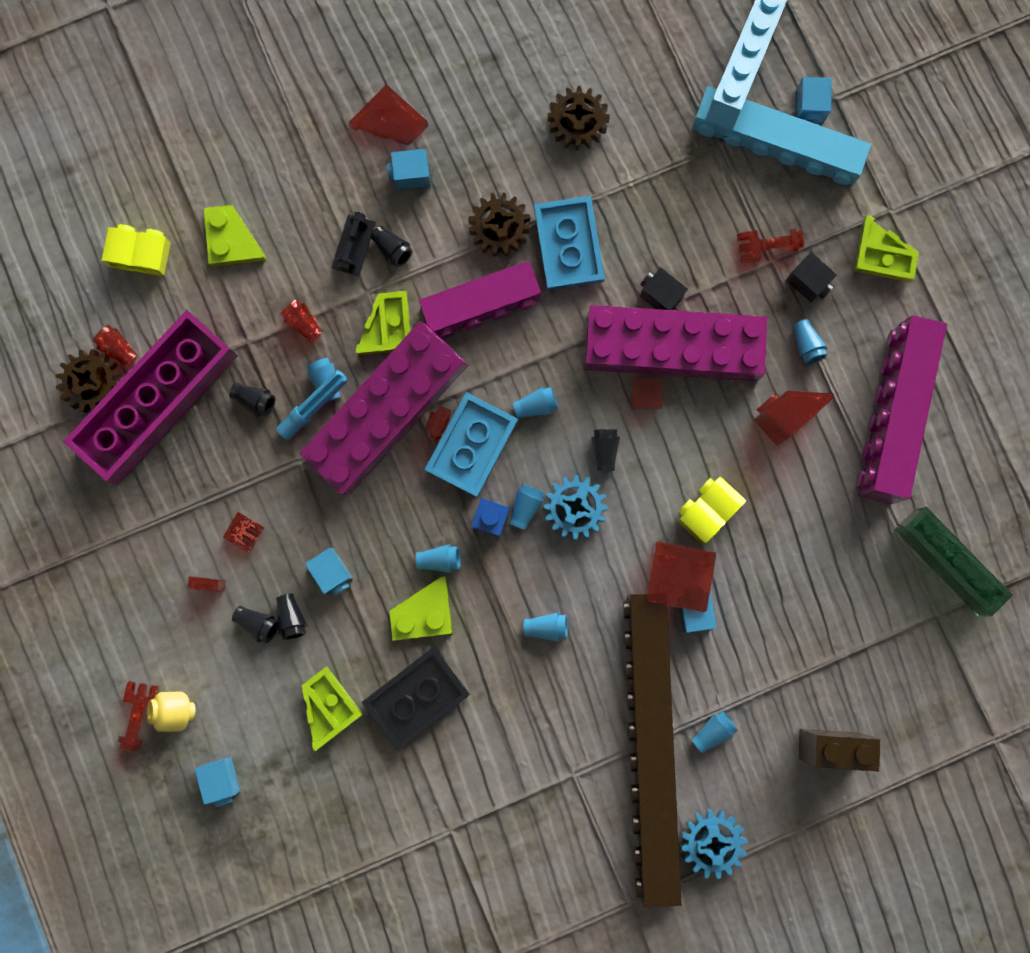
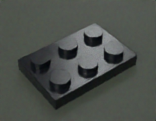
[362,646,470,751]

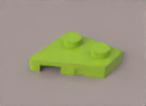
[204,205,266,267]
[854,215,919,283]
[356,291,411,356]
[389,576,453,641]
[301,666,363,751]

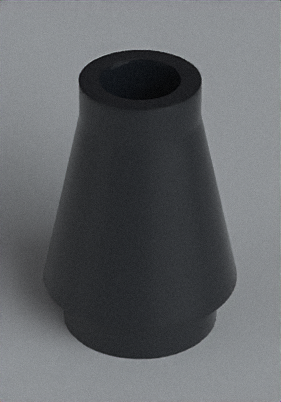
[370,226,413,267]
[229,382,276,417]
[591,429,620,471]
[276,593,308,640]
[232,606,278,643]

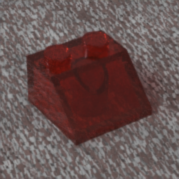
[754,390,834,446]

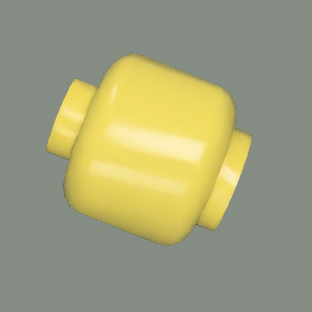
[147,692,195,732]

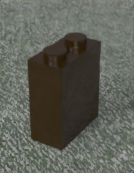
[799,729,880,772]

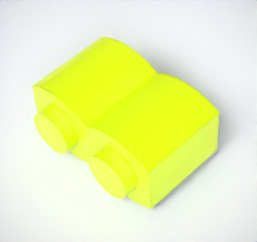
[101,224,171,276]
[677,477,746,545]

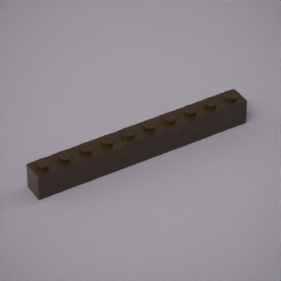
[623,593,682,907]

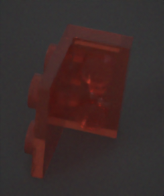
[646,541,717,612]

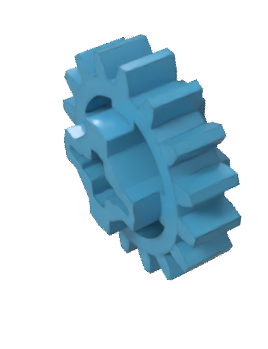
[543,475,608,540]
[680,809,748,879]

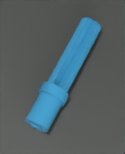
[276,370,348,440]

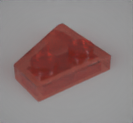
[349,84,428,146]

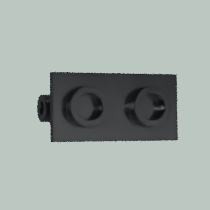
[331,212,376,276]

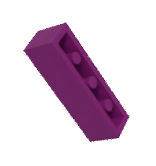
[419,261,541,340]

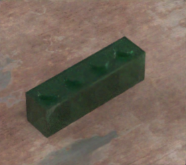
[894,506,1013,617]

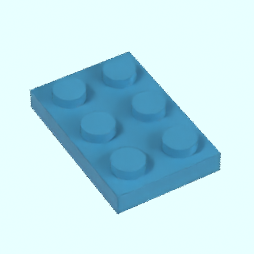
[534,196,605,291]
[425,392,518,498]

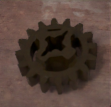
[547,86,610,151]
[468,192,531,257]
[55,349,123,413]

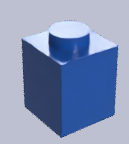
[471,498,510,538]

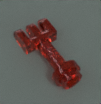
[737,228,804,263]
[117,681,159,751]

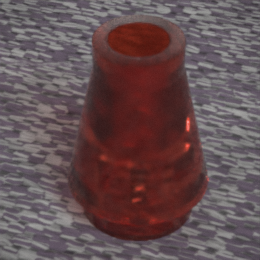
[280,299,323,343]
[93,325,138,367]

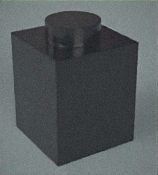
[786,251,837,303]
[640,267,688,310]

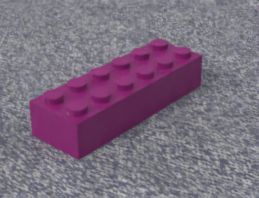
[585,305,768,381]
[63,310,238,485]
[856,315,948,504]
[299,321,469,495]

